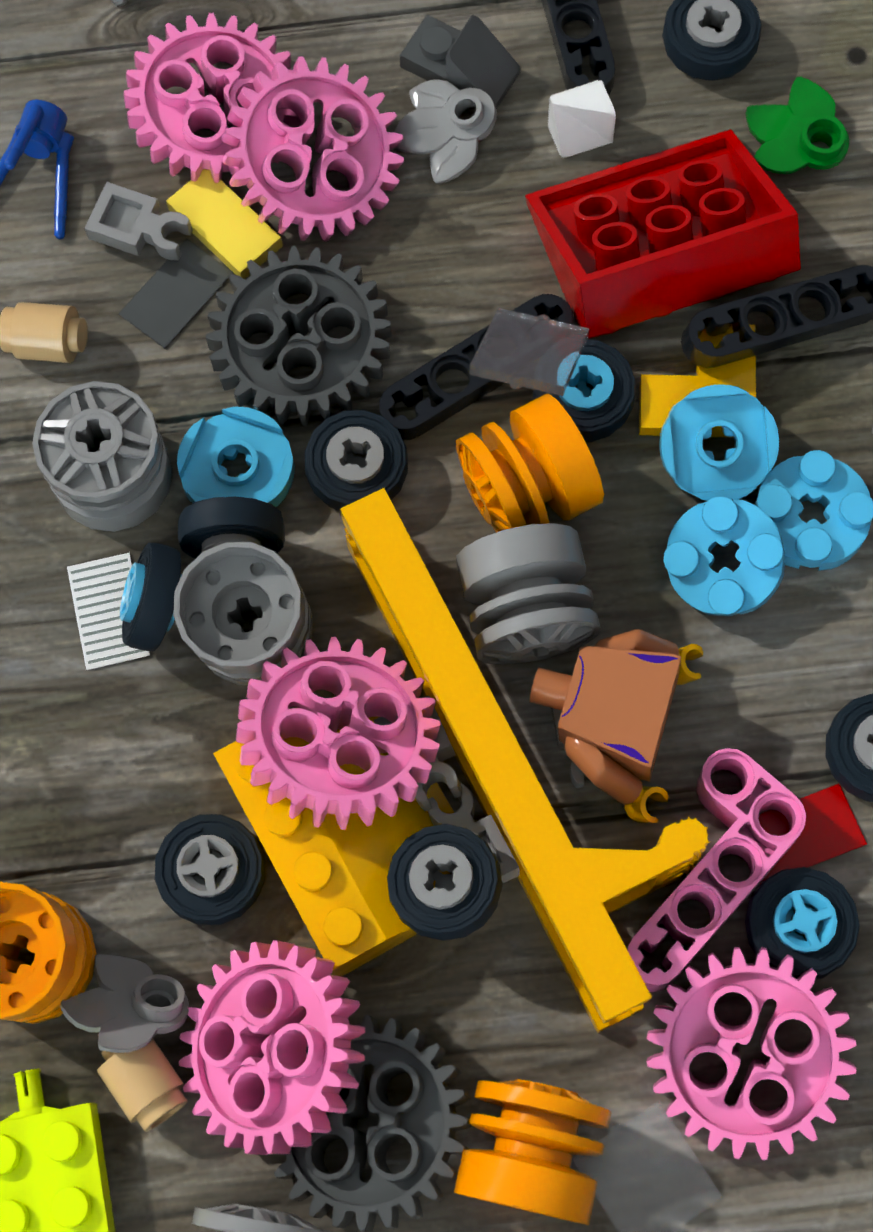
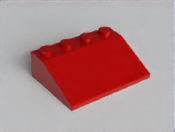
[525,129,801,339]

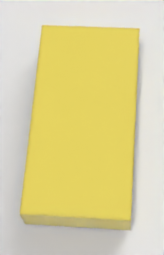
[166,169,283,279]

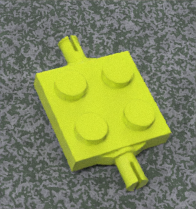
[0,1069,116,1232]

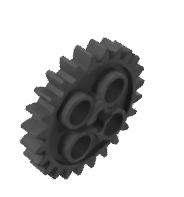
[206,246,392,426]
[274,1015,472,1232]

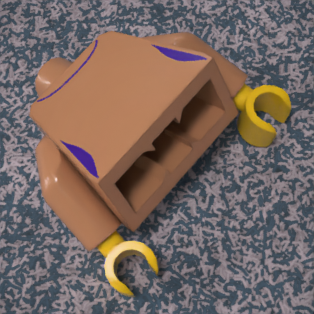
[529,629,703,823]

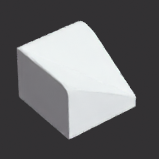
[548,80,616,158]

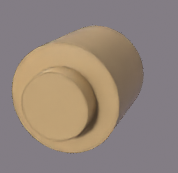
[0,302,88,363]
[97,1039,188,1132]

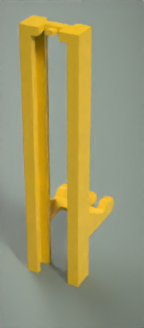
[340,488,709,1033]

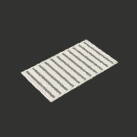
[67,553,150,670]

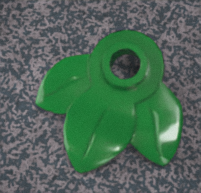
[745,76,850,174]

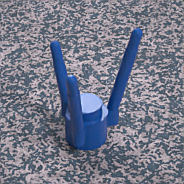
[0,99,74,240]

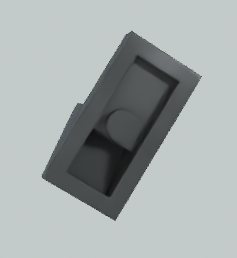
[400,15,521,109]

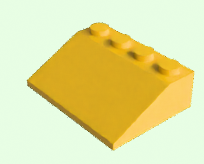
[213,716,454,977]

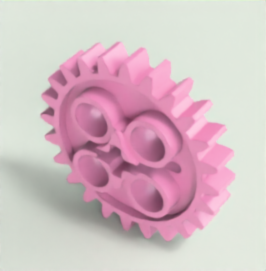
[124,13,301,183]
[222,56,404,241]
[236,637,441,830]
[179,940,365,1155]
[647,947,857,1160]

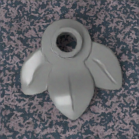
[394,80,497,185]
[60,955,189,1053]

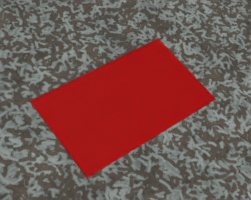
[758,784,867,885]

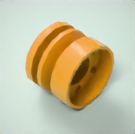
[456,393,604,532]
[0,882,97,1024]
[454,1079,612,1225]

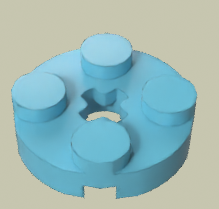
[659,384,779,501]
[177,407,295,507]
[755,450,873,571]
[663,496,785,616]

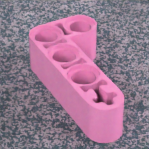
[627,748,806,992]

